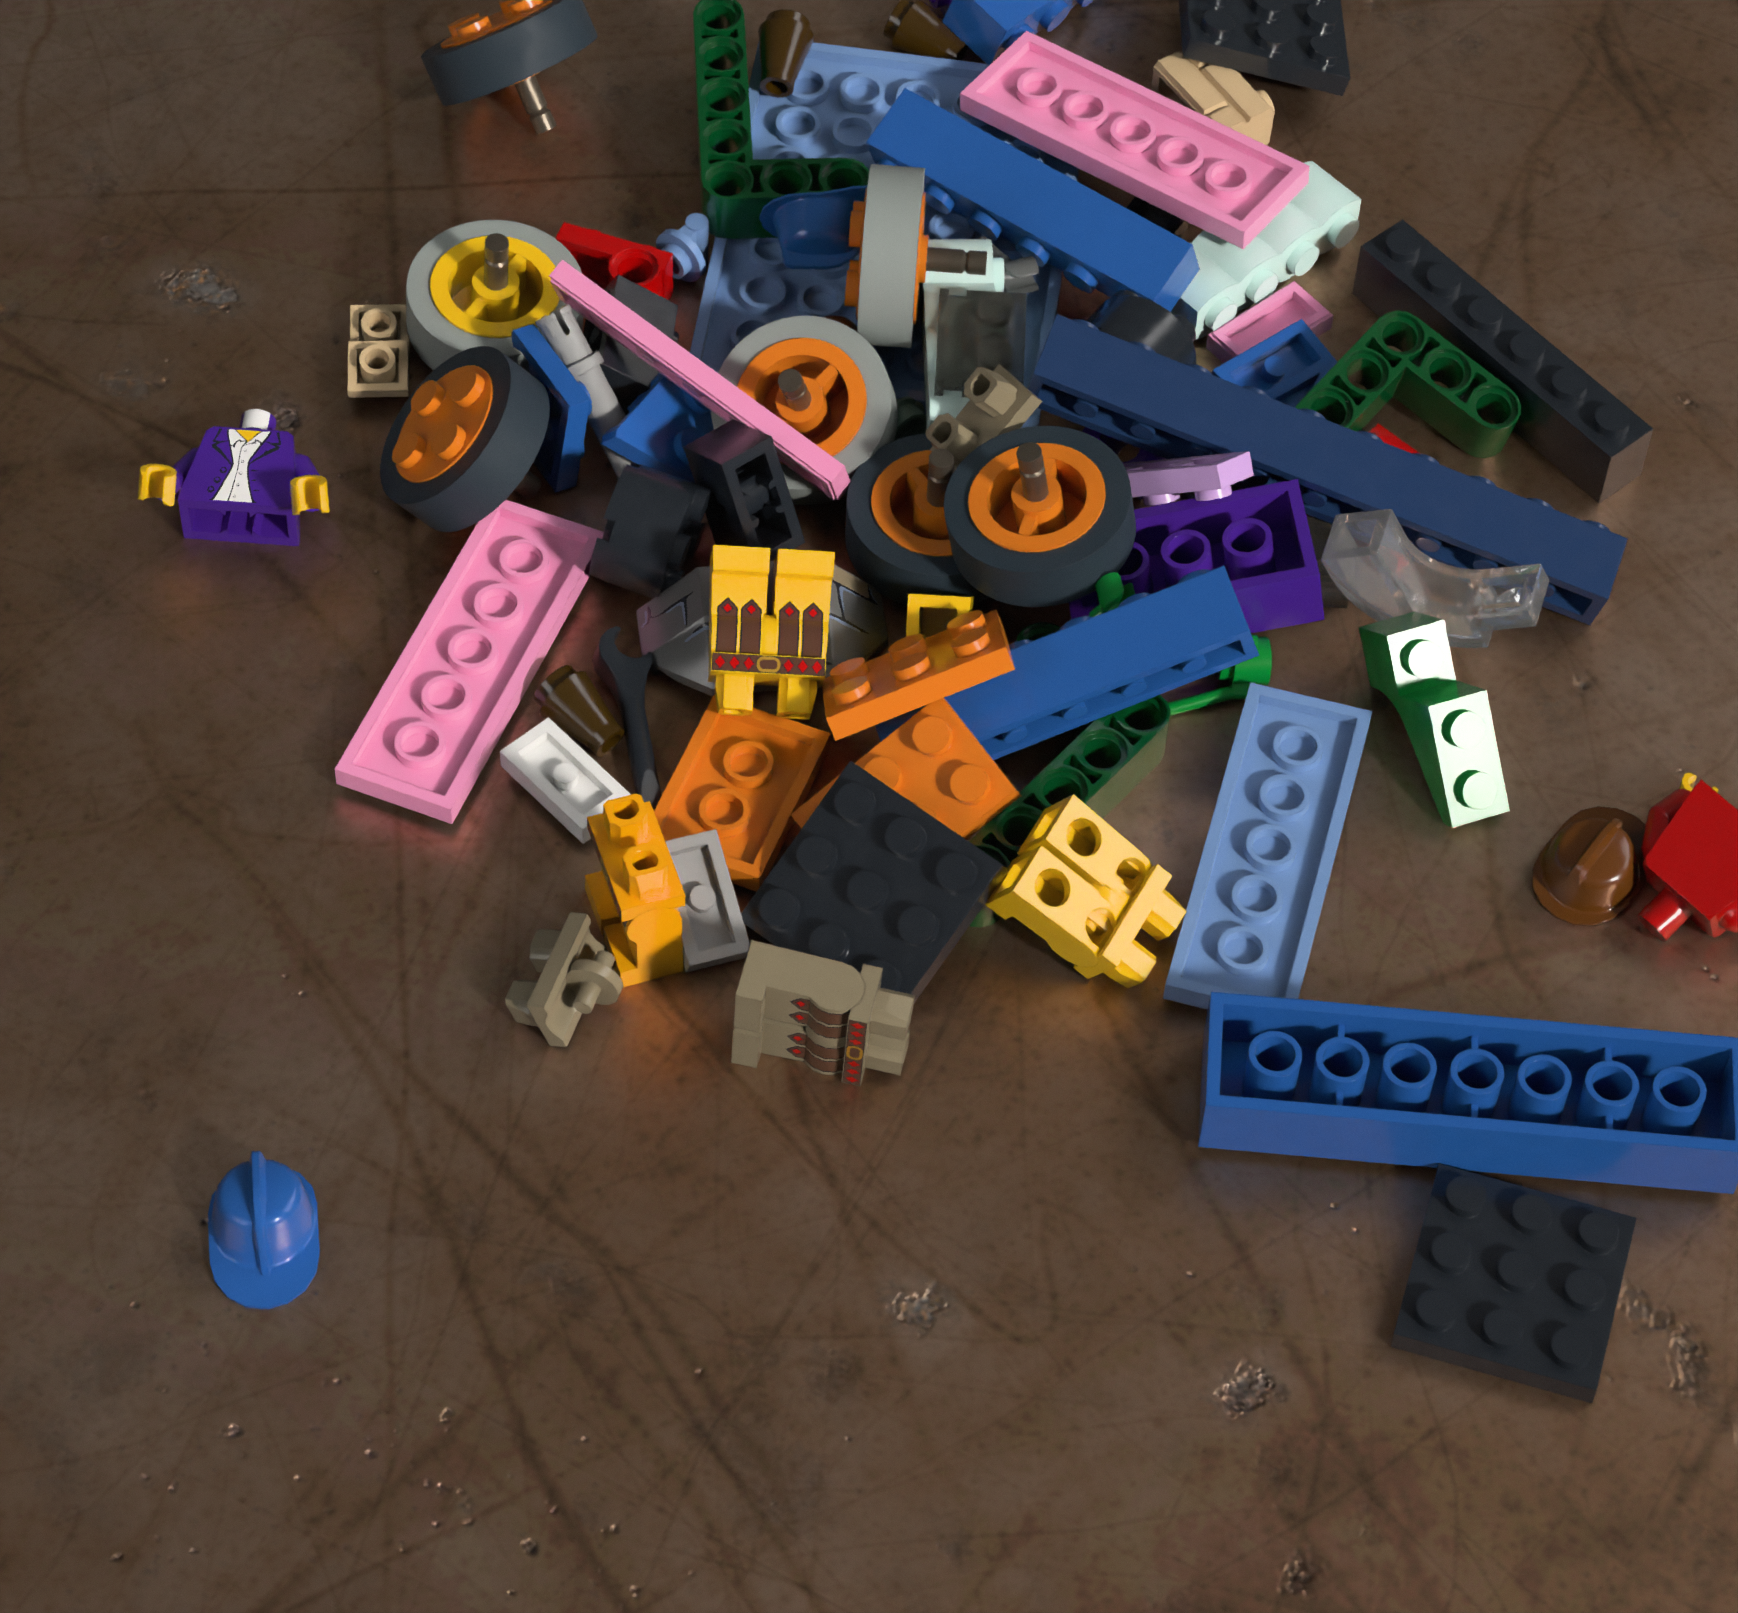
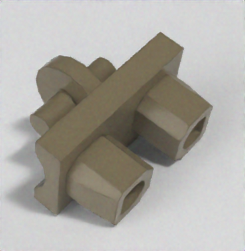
[925,364,1042,472]
[505,912,624,1047]

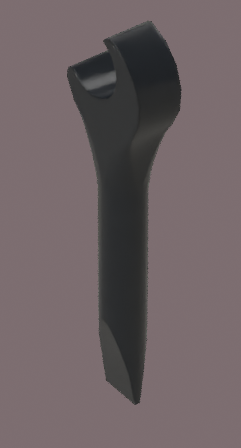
[592,626,662,810]

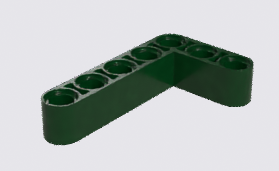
[693,0,869,239]
[1231,310,1521,491]
[969,622,1170,928]

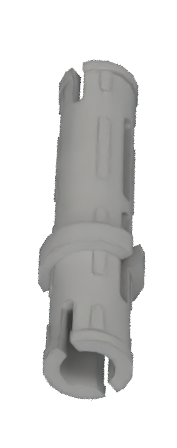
[535,304,634,480]

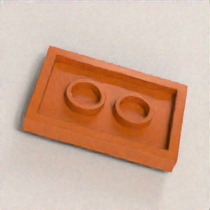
[822,610,1015,741]
[654,695,831,892]
[791,698,1021,840]

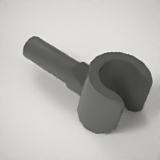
[978,236,1039,296]

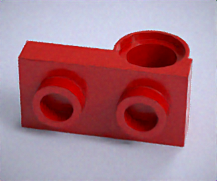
[555,222,673,300]

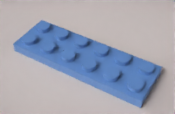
[1163,682,1373,1010]

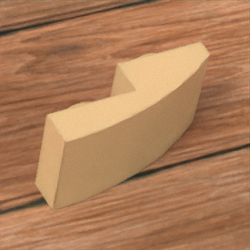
[348,304,410,398]

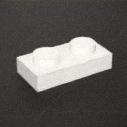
[500,717,631,844]

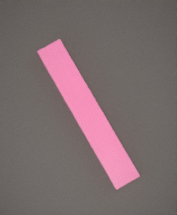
[549,260,851,501]

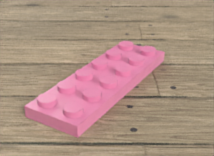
[960,31,1310,249]
[335,500,604,824]

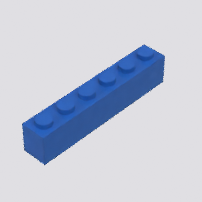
[866,88,1200,312]
[875,566,1259,760]

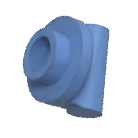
[656,213,709,282]

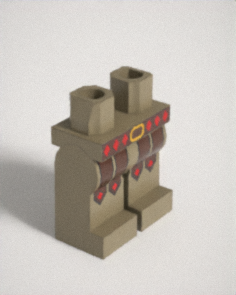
[731,940,915,1086]

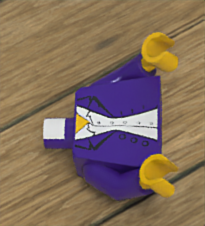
[137,409,330,547]

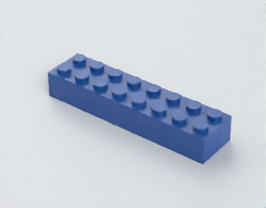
[1198,992,1738,1194]

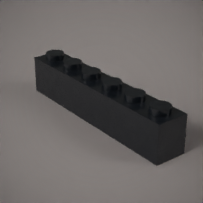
[1352,219,1653,503]

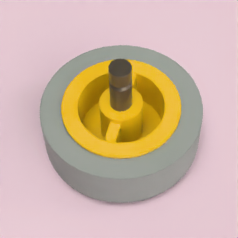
[406,220,584,373]

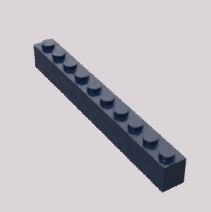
[1027,314,1628,625]

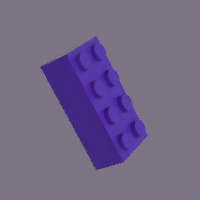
[1068,479,1325,633]

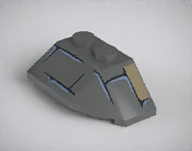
[636,561,889,696]

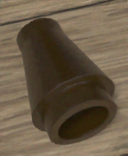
[883,0,969,61]
[758,9,814,98]
[534,665,625,757]

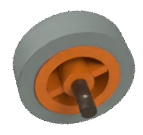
[845,164,987,348]
[711,316,898,505]

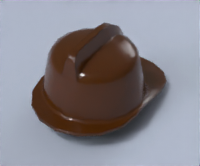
[1532,806,1647,926]

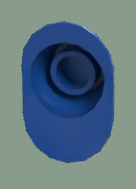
[759,185,868,270]
[208,1151,320,1310]

